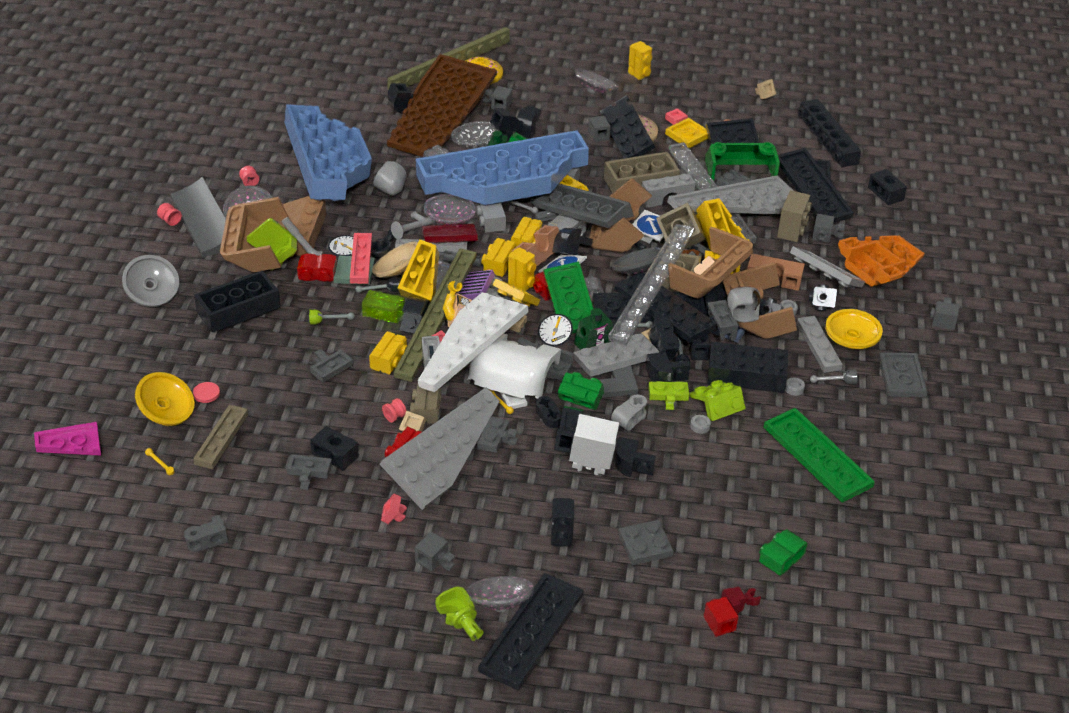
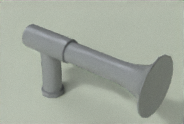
[391,211,436,239]
[281,217,323,256]

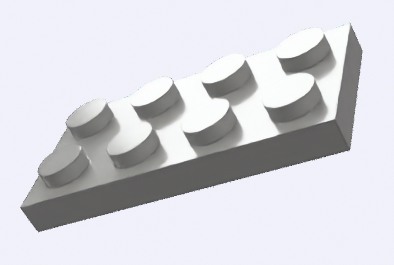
[790,246,865,289]
[574,333,659,377]

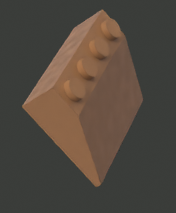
[276,196,326,256]

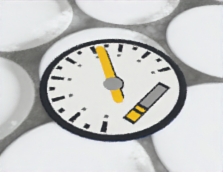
[328,235,354,256]
[538,314,573,346]

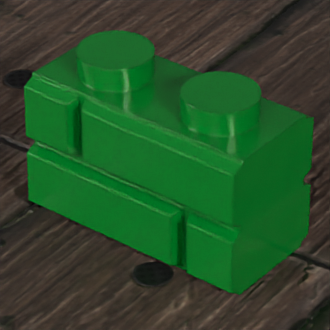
[558,372,604,410]

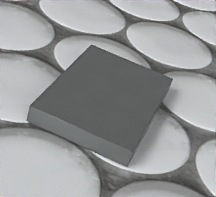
[878,352,927,397]

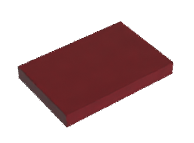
[422,224,478,243]

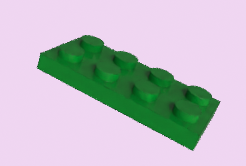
[543,261,593,334]

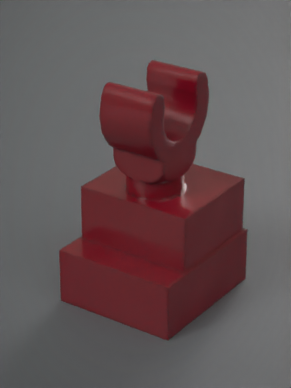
[721,586,761,615]

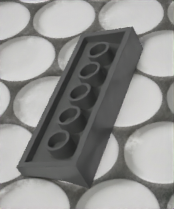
[170,177,226,258]
[533,184,634,228]

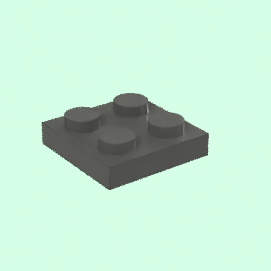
[618,520,673,565]

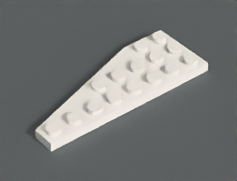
[418,292,528,392]

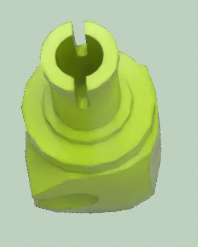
[435,587,483,641]

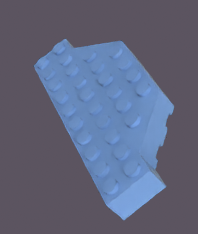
[284,104,372,201]
[416,130,589,205]

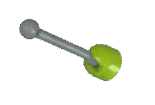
[309,310,355,325]

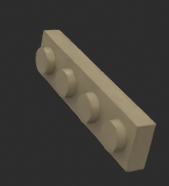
[193,405,248,469]

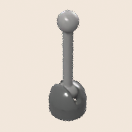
[501,200,538,214]
[810,369,858,385]

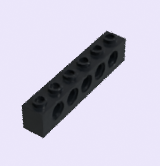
[798,99,862,168]

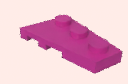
[34,422,101,456]

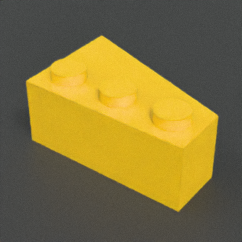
[696,198,749,250]
[398,239,439,302]

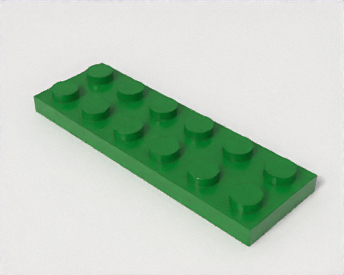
[763,408,875,503]

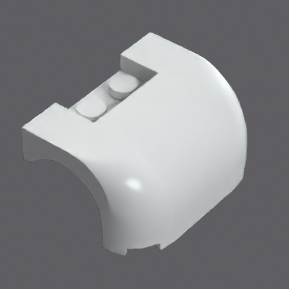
[468,333,561,399]

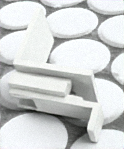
[569,414,619,475]

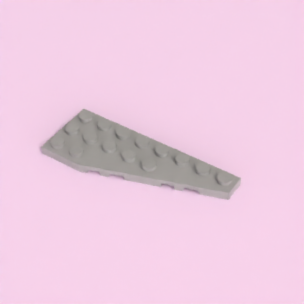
[667,176,794,214]
[380,387,500,510]

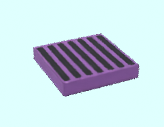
[458,270,495,300]

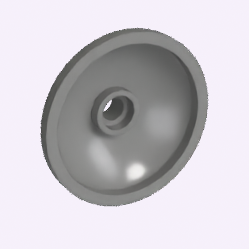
[122,255,179,307]

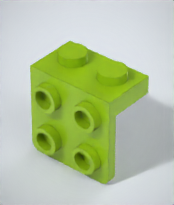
[247,218,297,271]
[689,380,745,421]

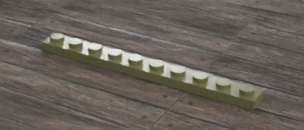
[387,27,510,90]
[394,248,477,382]

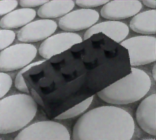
[194,270,281,333]
[707,342,788,393]

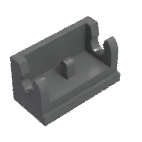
[708,300,738,341]

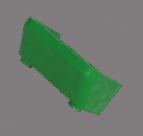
[705,142,780,184]

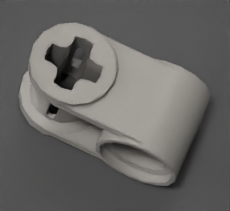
[611,394,647,431]

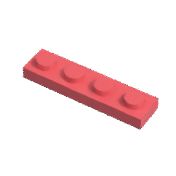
[350,233,372,284]

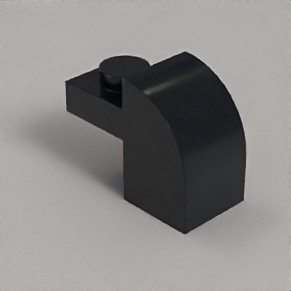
[387,83,413,114]
[515,106,542,139]
[490,108,520,140]
[552,228,593,255]
[400,296,431,334]
[646,352,690,382]
[554,406,584,453]
[615,437,656,477]

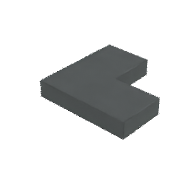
[600,366,638,398]

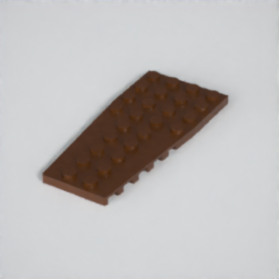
[387,54,497,157]

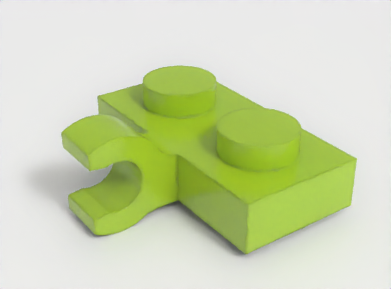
[648,381,689,410]

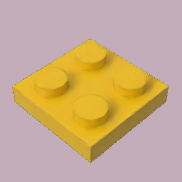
[665,118,709,149]
[493,278,541,307]

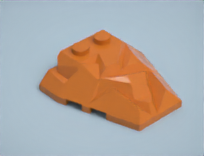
[838,235,925,286]

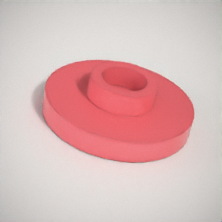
[193,382,220,403]

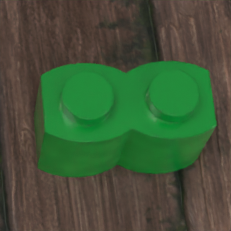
[759,529,808,576]

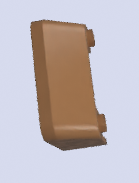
[589,178,652,252]
[220,197,289,272]
[668,226,753,298]
[723,262,797,339]

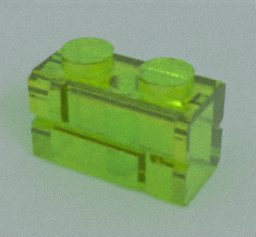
[362,290,405,324]

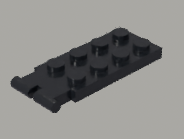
[600,95,656,159]

